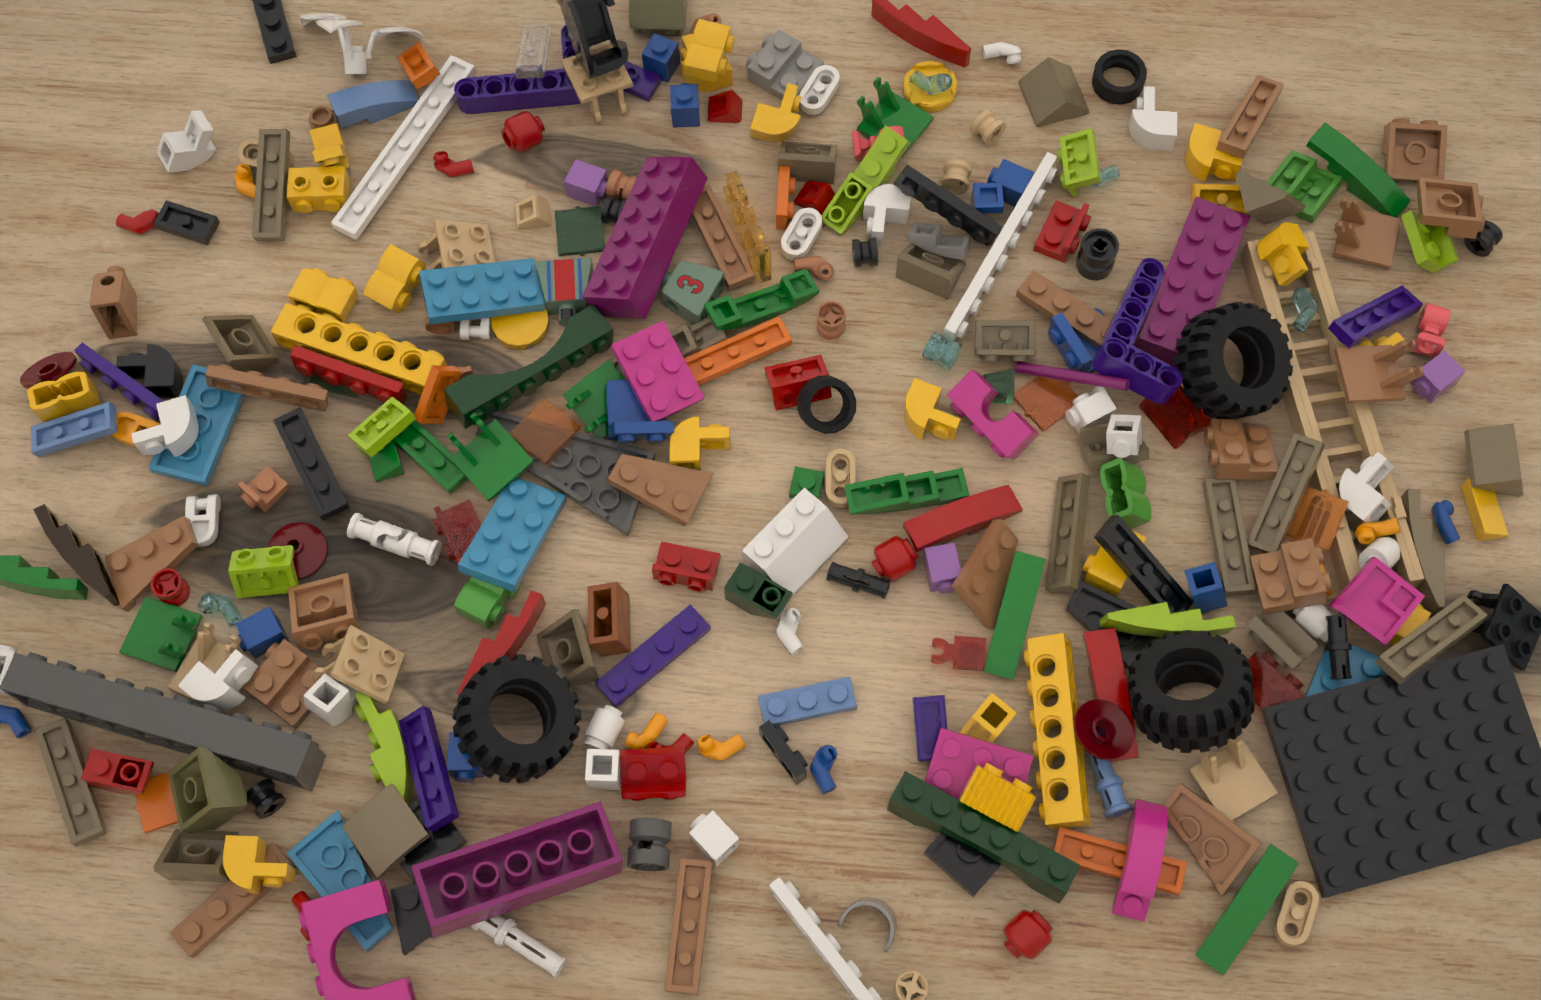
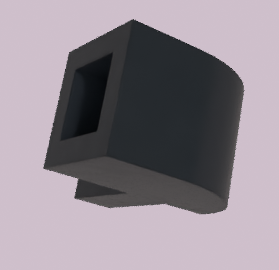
[116,344,183,399]

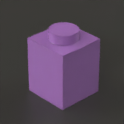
[564,159,608,207]
[1410,350,1466,404]
[922,543,961,594]

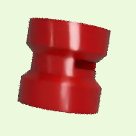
[151,568,190,606]

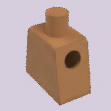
[90,266,137,339]

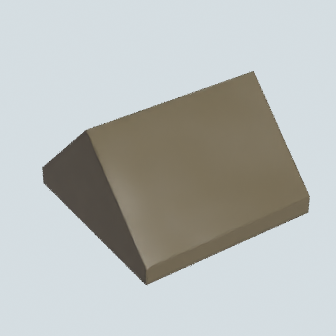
[1019,57,1089,127]
[778,141,837,184]
[1236,170,1306,225]
[896,243,966,300]
[202,315,279,372]
[1464,423,1524,496]
[537,609,599,688]
[154,829,239,882]

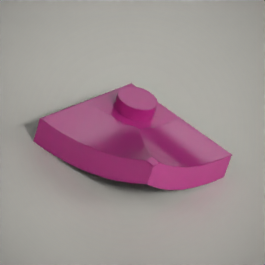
[1328,557,1425,646]

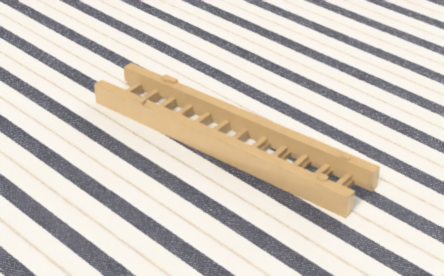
[1241,231,1425,591]

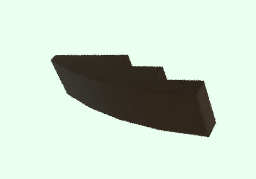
[33,504,120,606]

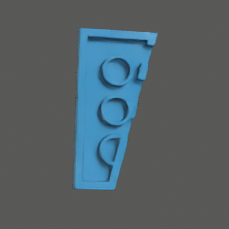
[286,810,394,952]

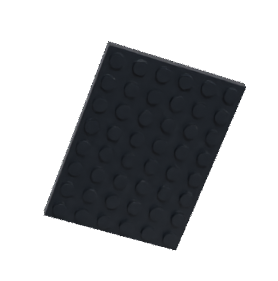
[1261,644,1541,898]

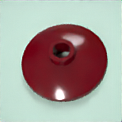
[20,352,77,389]
[267,522,328,580]
[1073,699,1133,761]

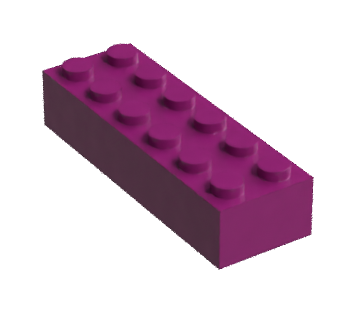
[582,157,708,319]
[1135,197,1250,369]
[411,801,623,939]

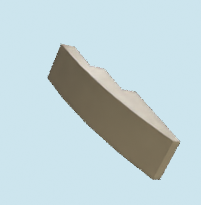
[610,317,728,380]
[1401,488,1445,617]

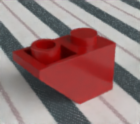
[81,748,154,794]

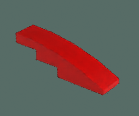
[871,0,971,68]
[903,484,1023,552]
[457,590,546,696]
[1083,627,1139,762]

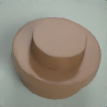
[308,106,337,129]

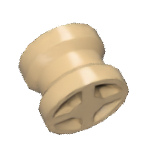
[971,109,1006,145]
[940,159,972,194]
[894,970,929,1000]

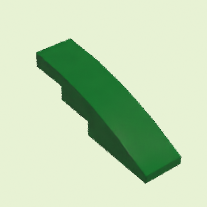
[1306,122,1411,218]
[844,468,969,515]
[983,551,1046,680]
[0,555,88,600]
[1195,844,1299,975]

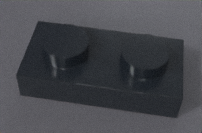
[153,200,220,245]
[759,720,808,785]

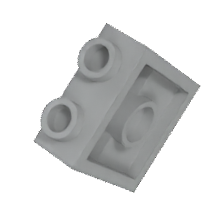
[746,30,824,100]

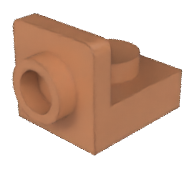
[237,466,290,513]

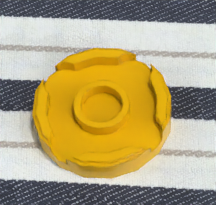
[902,61,958,113]
[491,308,550,350]

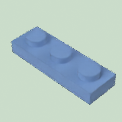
[31,402,117,457]
[758,677,857,727]

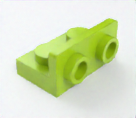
[1057,128,1101,198]
[1401,210,1459,273]
[347,397,416,458]
[228,545,299,598]

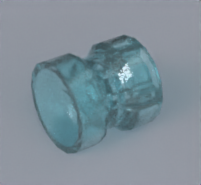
[922,331,962,370]

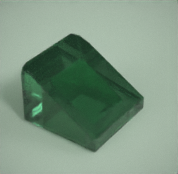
[983,369,1014,404]

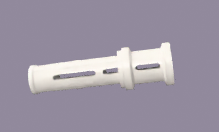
[471,915,567,978]

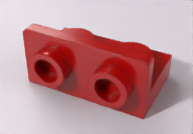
[1033,200,1091,263]
[764,354,832,410]
[652,541,721,592]
[620,747,687,801]

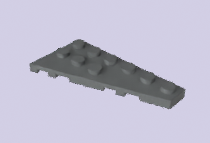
[476,411,655,536]

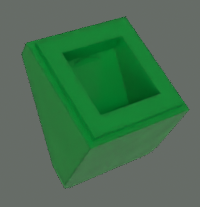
[368,441,405,483]

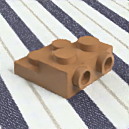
[1382,118,1448,182]
[1416,177,1485,239]
[1204,419,1278,480]
[1250,538,1332,615]
[288,573,360,650]
[243,639,322,729]

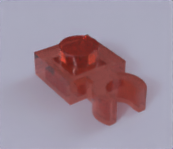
[931,636,986,671]

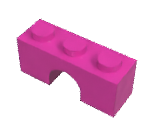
[947,369,1039,460]

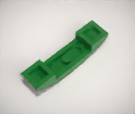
[704,268,819,330]

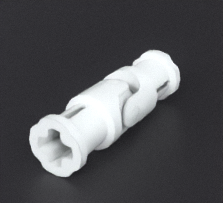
[347,513,442,566]

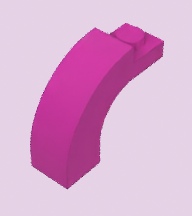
[1112,799,1168,922]

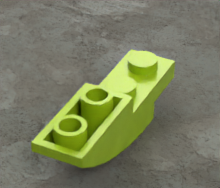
[821,125,911,235]
[354,691,412,806]

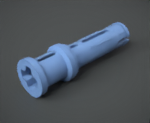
[1087,731,1133,819]

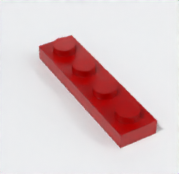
[290,345,407,404]

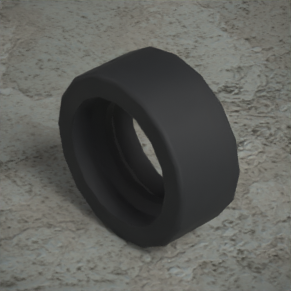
[1092,49,1147,105]
[797,375,856,434]

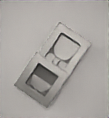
[908,223,970,260]

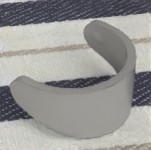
[837,897,897,953]

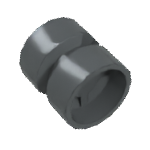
[627,818,672,871]

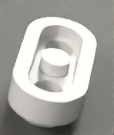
[799,65,840,115]
[781,208,822,260]

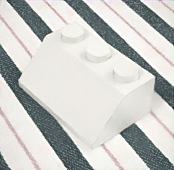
[742,488,849,598]

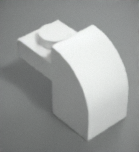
[1128,86,1177,151]
[156,110,216,173]
[863,184,911,247]
[131,395,199,457]
[1339,452,1394,522]
[178,649,259,711]
[303,673,359,726]

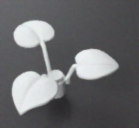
[299,13,424,74]

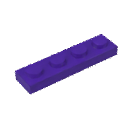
[1328,285,1423,348]
[74,342,164,422]
[595,604,711,708]
[399,705,459,832]

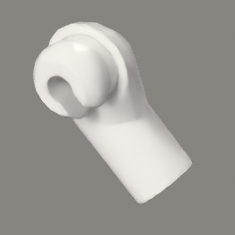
[776,608,804,656]

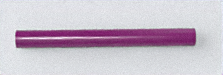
[1015,361,1130,391]

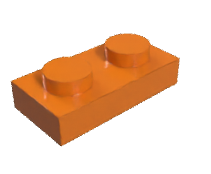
[397,42,440,89]
[776,166,796,230]
[414,365,461,424]

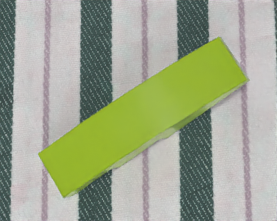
[1099,602,1236,638]

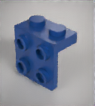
[1048,308,1104,373]
[606,380,674,443]

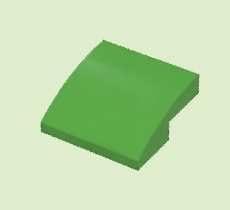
[1267,150,1342,223]

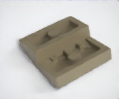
[342,784,430,879]

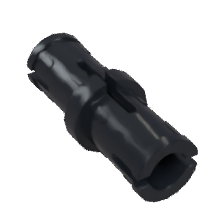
[826,562,891,599]
[1325,615,1352,680]

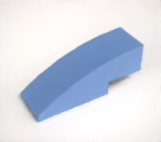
[327,80,419,128]

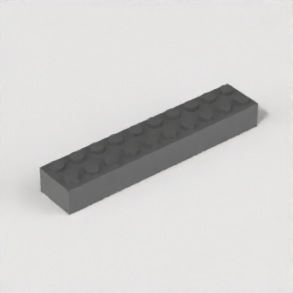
[0,652,326,791]

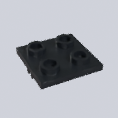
[1467,584,1541,670]

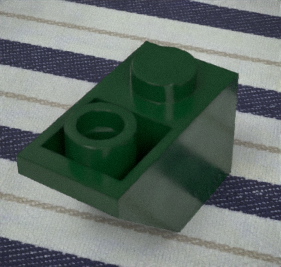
[724,563,793,620]

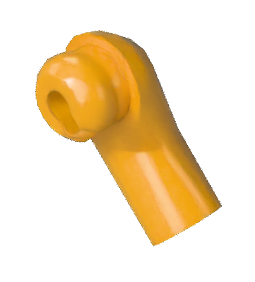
[234,164,256,199]
[1355,517,1401,545]
[625,713,668,749]
[697,733,746,761]

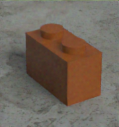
[588,582,631,657]

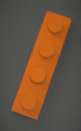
[684,316,792,386]
[1053,827,1187,896]

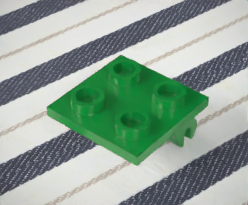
[856,77,934,158]
[562,359,625,438]
[447,412,534,502]
[119,597,203,672]

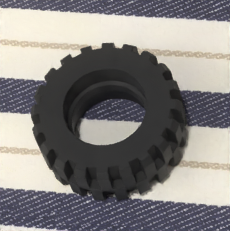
[1174,302,1293,419]
[1127,630,1255,753]
[453,654,581,783]

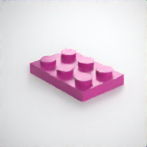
[610,320,705,421]
[925,727,1034,799]

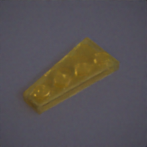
[723,171,771,283]

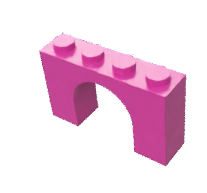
[299,879,416,1000]

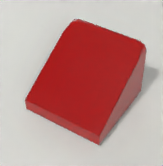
[707,90,743,123]
[794,180,835,215]

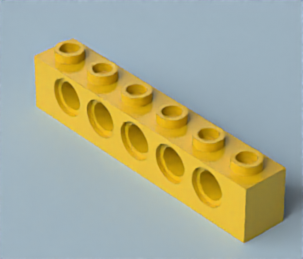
[271,303,447,395]
[1024,633,1091,831]

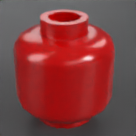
[501,111,545,152]
[871,536,919,581]
[1003,909,1053,960]

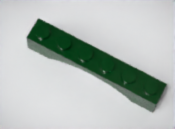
[444,304,613,429]
[887,771,1080,904]

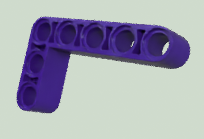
[454,25,581,114]
[1093,258,1183,404]

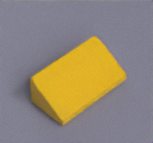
[1191,184,1247,214]
[1461,479,1509,541]

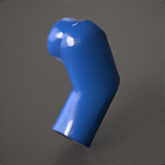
[1431,500,1460,544]
[0,705,31,738]
[810,745,837,795]

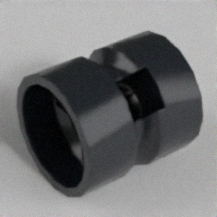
[1076,228,1119,281]

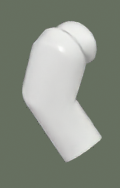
[981,42,1022,64]

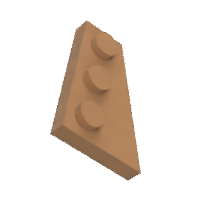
[606,454,714,526]
[105,516,198,612]
[952,519,1018,628]
[1164,783,1262,896]

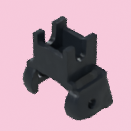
[557,0,629,79]

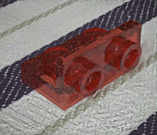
[1139,385,1211,449]
[432,499,481,563]
[1248,651,1306,709]

